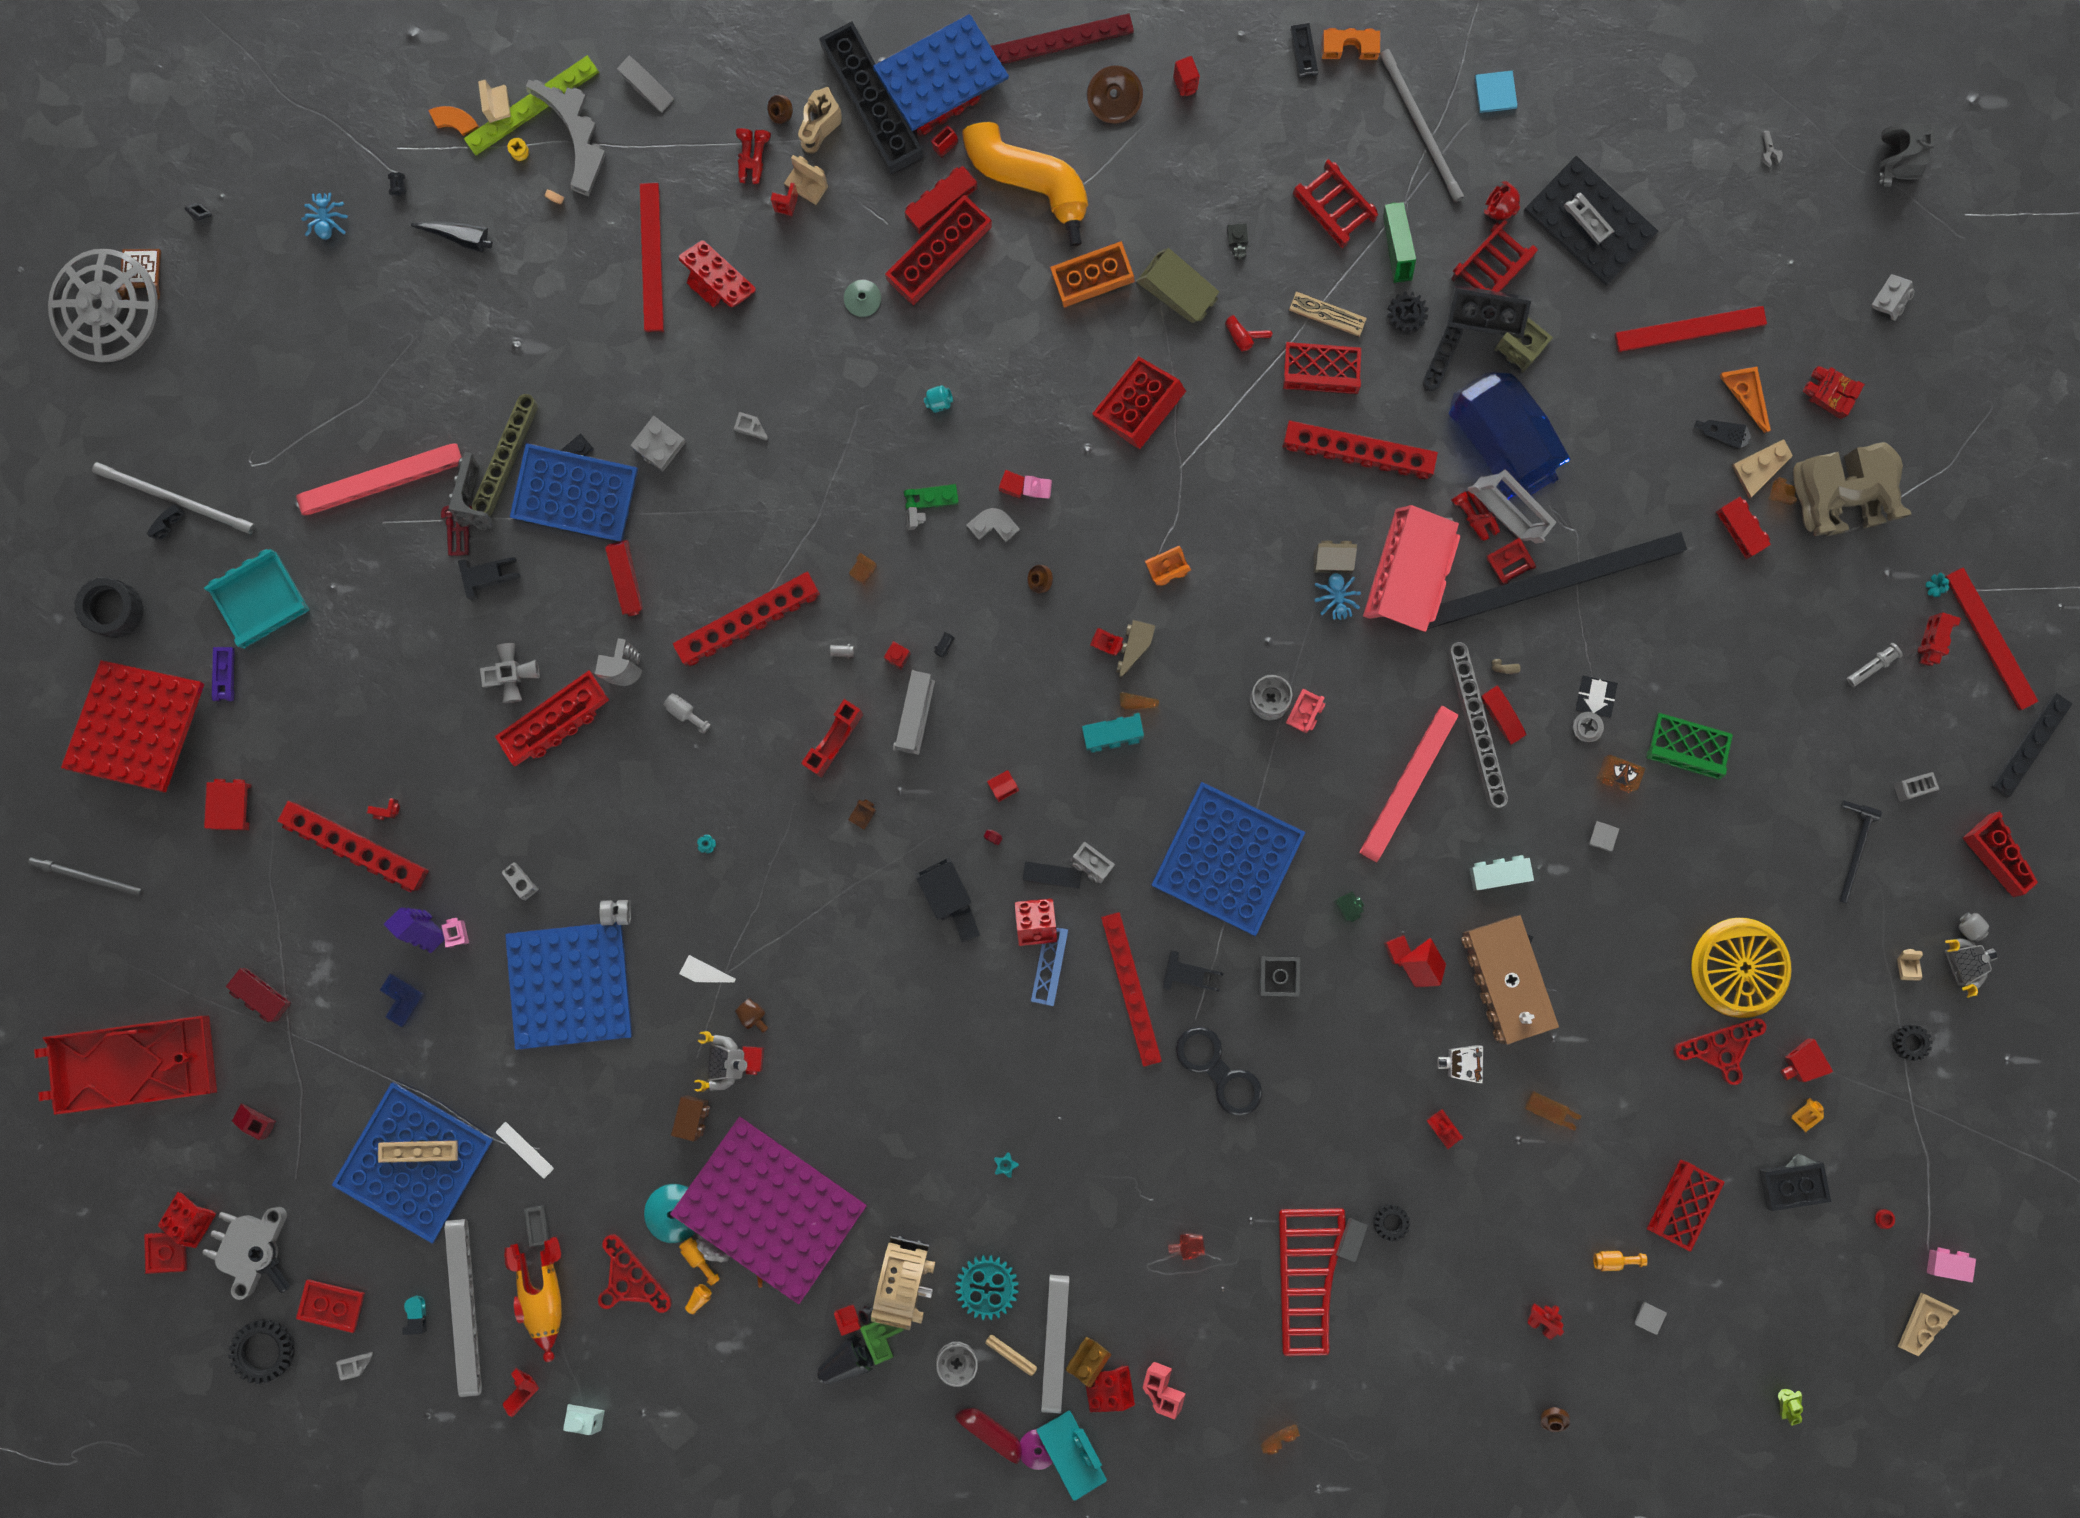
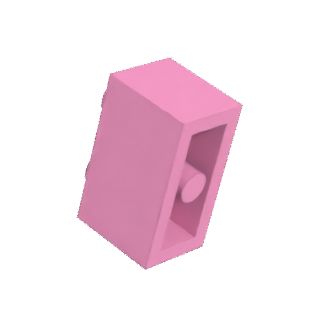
[1927,1247,1976,1283]

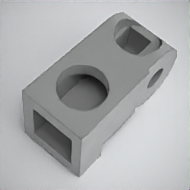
[502,862,539,901]

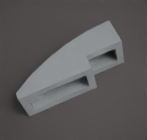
[617,55,674,113]

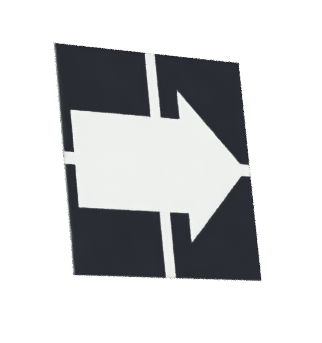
[1576,675,1618,718]

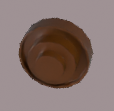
[767,95,793,123]
[1027,565,1053,593]
[1540,1407,1570,1432]

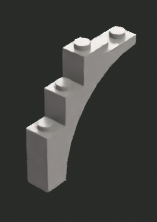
[526,80,605,197]

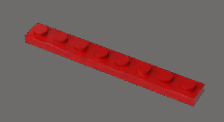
[1101,912,1162,1067]

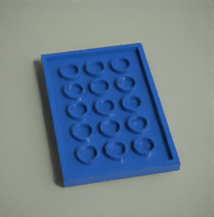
[873,14,1009,131]
[510,443,638,542]

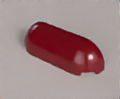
[955,1408,1022,1464]

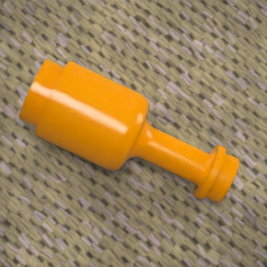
[678,1237,720,1286]
[1593,1251,1647,1271]

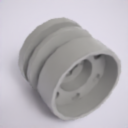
[1250,675,1293,721]
[936,1341,978,1387]

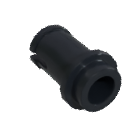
[934,632,955,658]

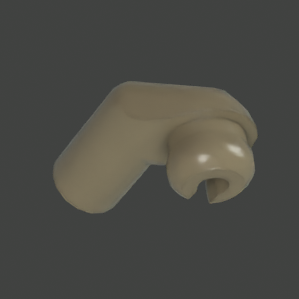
[1491,659,1520,674]

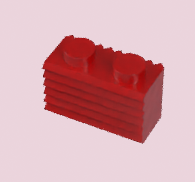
[1173,56,1200,96]

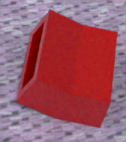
[931,125,958,158]
[987,770,1019,802]

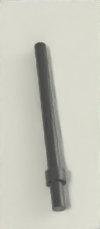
[28,857,142,896]

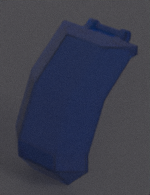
[1449,372,1571,500]

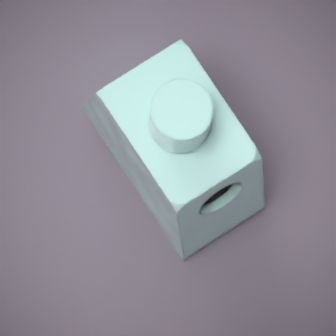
[563,1404,605,1435]

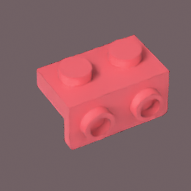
[1286,689,1326,733]

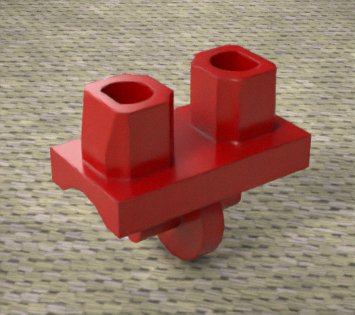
[1426,1109,1463,1149]
[1527,1303,1564,1340]

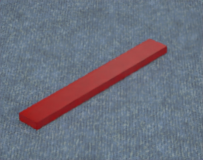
[640,183,664,332]
[1614,306,1767,352]
[1945,567,2038,711]

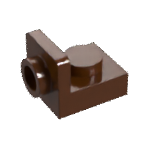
[848,799,877,830]

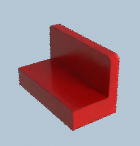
[770,182,798,216]

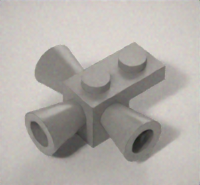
[480,643,540,703]

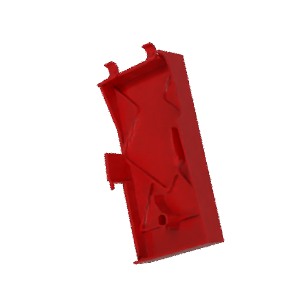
[34,1015,217,1115]

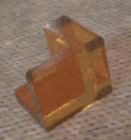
[1769,477,1797,505]
[849,552,877,585]

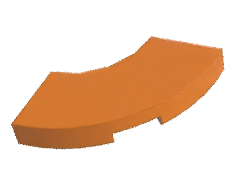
[428,106,479,136]

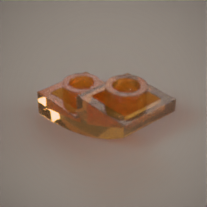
[1261,1424,1300,1455]

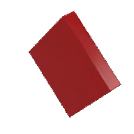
[144,1232,187,1274]

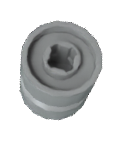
[599,900,631,926]

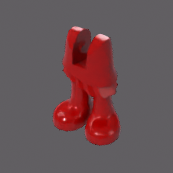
[736,128,771,185]
[1451,490,1500,541]

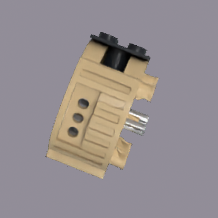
[871,1236,935,1330]

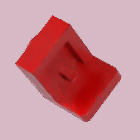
[1090,628,1123,656]
[367,798,400,820]

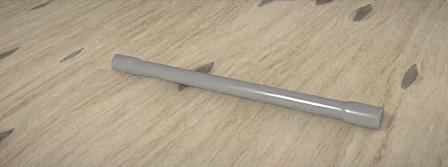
[1379,49,1464,202]
[92,462,255,534]

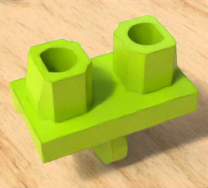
[1778,1389,1803,1426]

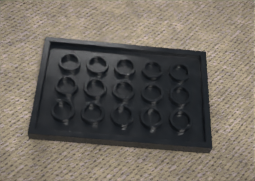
[1524,156,1658,286]

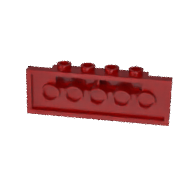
[495,670,609,767]

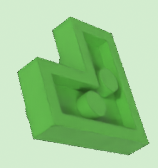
[860,1322,904,1365]

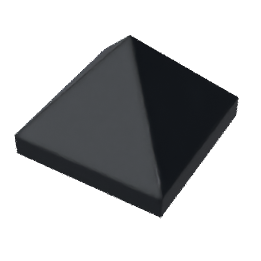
[184,203,212,221]

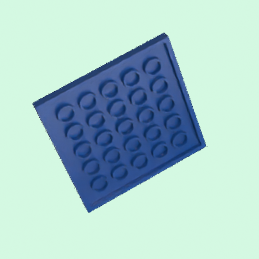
[1151,782,1305,936]
[505,922,632,1050]
[332,1082,494,1243]

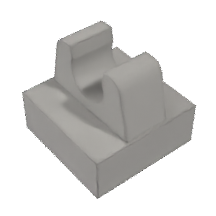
[905,507,926,530]

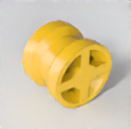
[507,138,529,161]

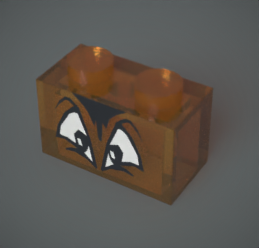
[1597,754,1646,793]

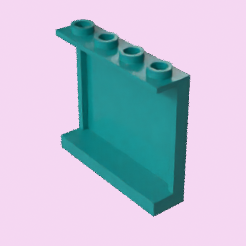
[204,549,310,649]

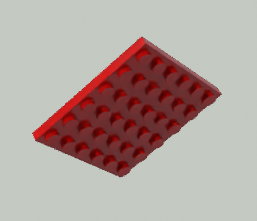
[61,660,205,793]

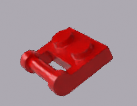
[1486,538,1536,586]

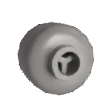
[1959,913,1989,942]

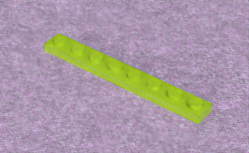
[464,55,599,156]

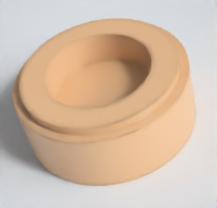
[544,189,564,205]

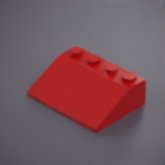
[1092,356,1186,449]

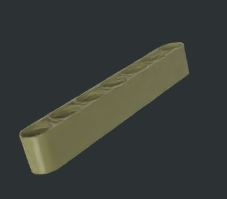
[472,394,538,517]

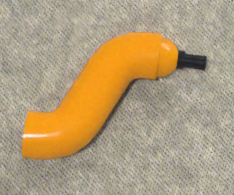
[962,122,1088,246]

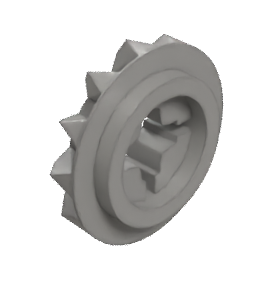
[1572,712,1604,743]

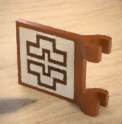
[117,249,161,300]

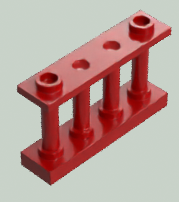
[1293,159,1378,249]
[1451,220,1539,292]

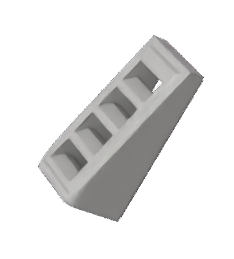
[1894,772,1939,802]

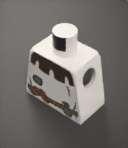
[1437,1045,1483,1083]

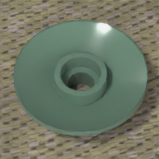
[844,280,881,317]

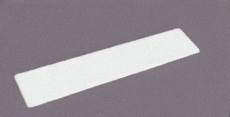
[496,1122,554,1179]

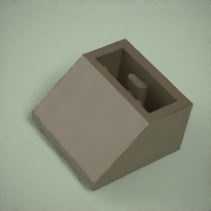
[1314,540,1357,574]

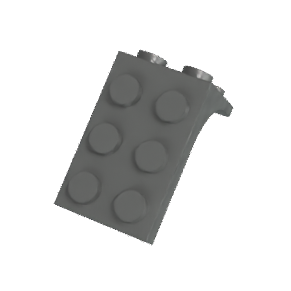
[448,452,494,530]

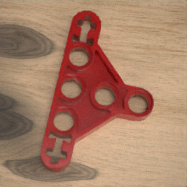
[1673,1018,1766,1085]
[598,1234,672,1313]

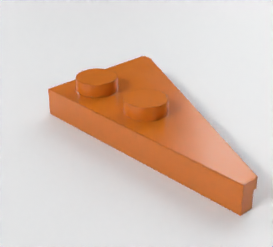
[1720,367,1771,433]

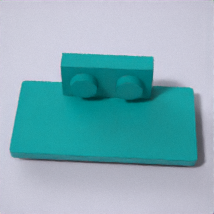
[1036,1410,1107,1501]

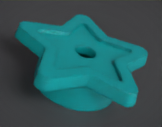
[994,1152,1019,1178]

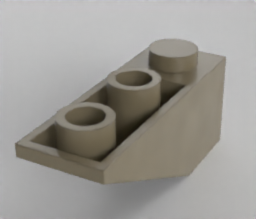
[1116,620,1155,678]

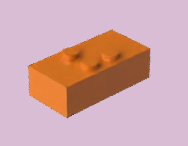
[1050,241,1135,308]

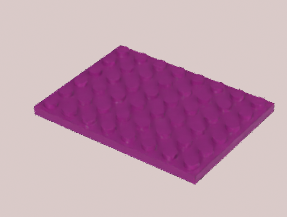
[670,1116,867,1305]

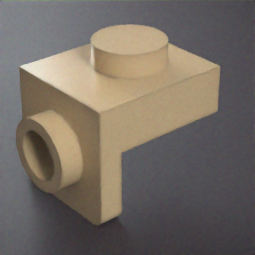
[1897,949,1923,981]

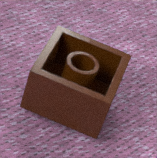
[671,1095,711,1141]

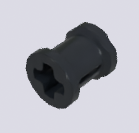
[388,172,406,196]

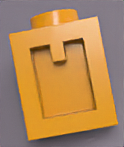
[1792,1098,1824,1132]

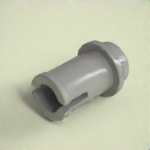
[830,644,854,659]

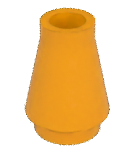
[685,1284,712,1315]

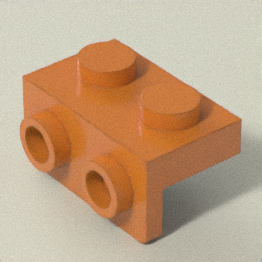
[1145,546,1191,586]

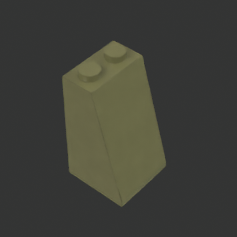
[1136,248,1220,323]

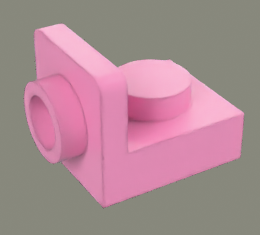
[1023,476,1052,499]

